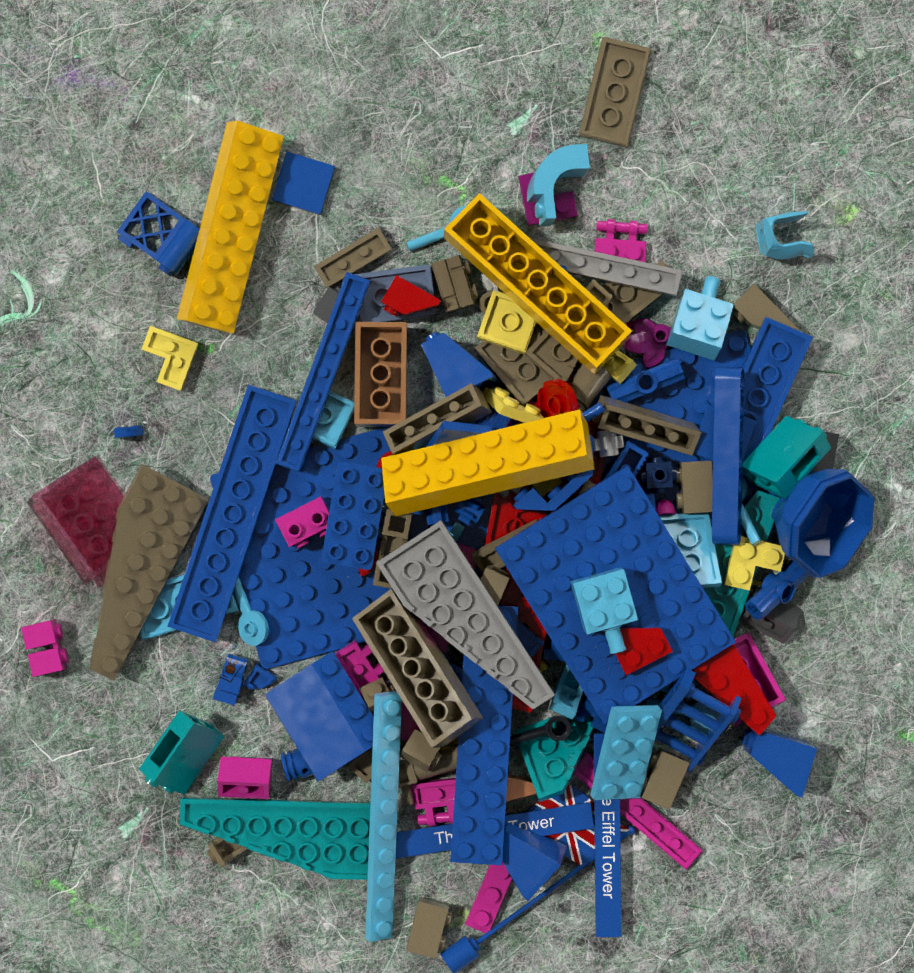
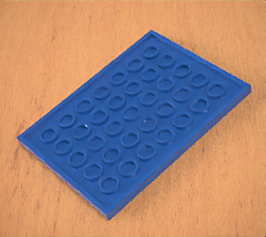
[495,466,736,724]

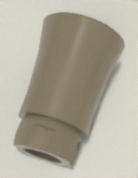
[570,362,611,413]

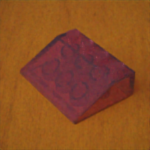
[27,456,124,586]

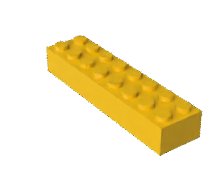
[177,120,284,334]
[444,193,632,375]
[381,409,595,516]

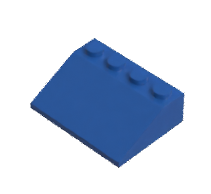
[265,651,374,782]

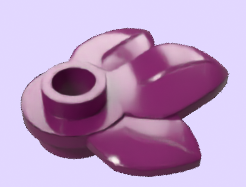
[624,318,671,368]

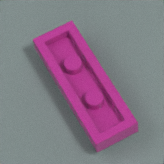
[465,862,512,933]

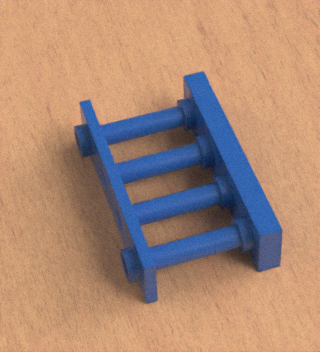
[655,668,741,772]

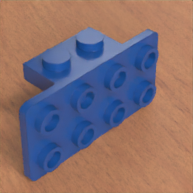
[322,462,387,570]

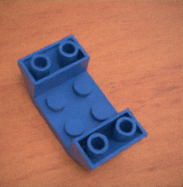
[513,434,594,511]

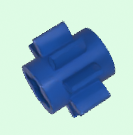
[454,497,486,525]

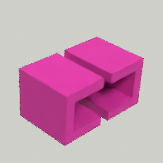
[21,619,69,677]

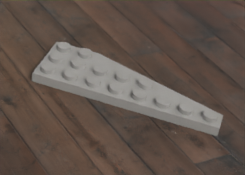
[376,520,555,709]

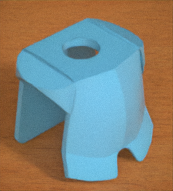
[756,211,814,259]

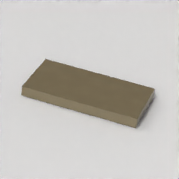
[578,37,652,148]

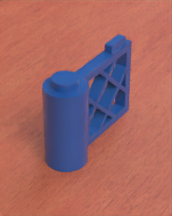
[117,191,200,277]

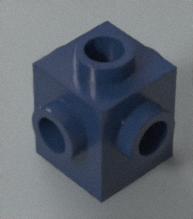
[639,457,677,493]

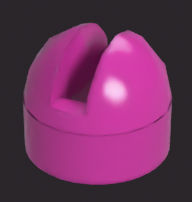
[655,499,676,516]

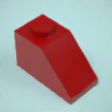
[381,275,441,317]

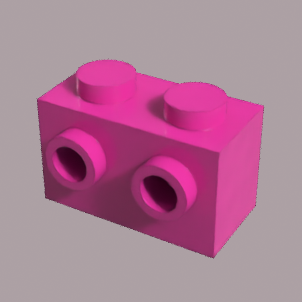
[275,496,329,549]
[217,756,272,799]

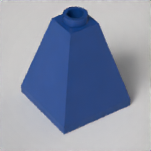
[502,823,567,901]

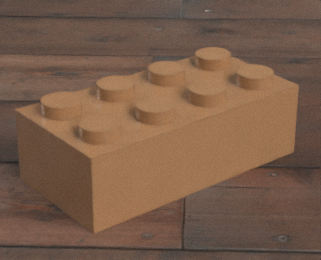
[354,322,408,427]

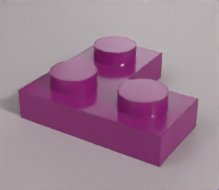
[518,173,578,226]

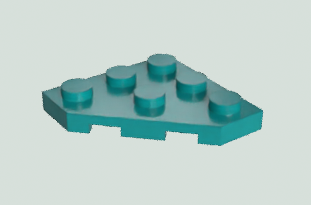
[514,712,595,802]

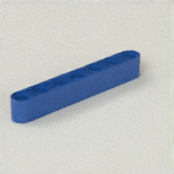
[712,367,745,545]

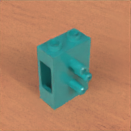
[743,416,831,499]
[139,710,225,795]

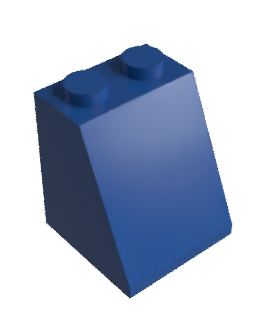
[421,332,500,397]
[741,728,817,798]

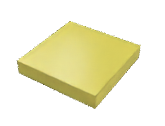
[477,290,536,354]

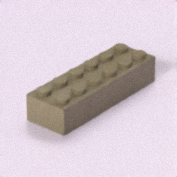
[352,589,483,748]

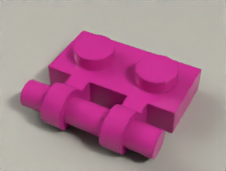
[594,219,648,262]
[335,636,385,697]
[411,777,456,827]

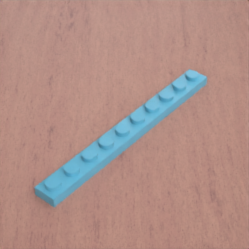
[365,691,402,942]

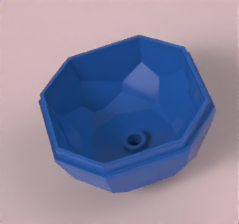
[772,469,875,578]

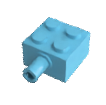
[666,276,734,361]
[570,567,638,654]

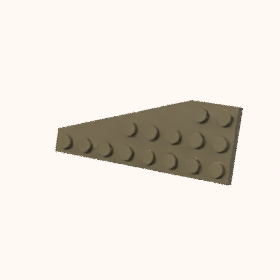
[474,261,668,406]
[89,464,209,681]

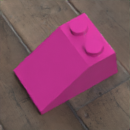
[734,632,786,727]

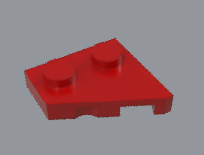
[604,627,673,675]

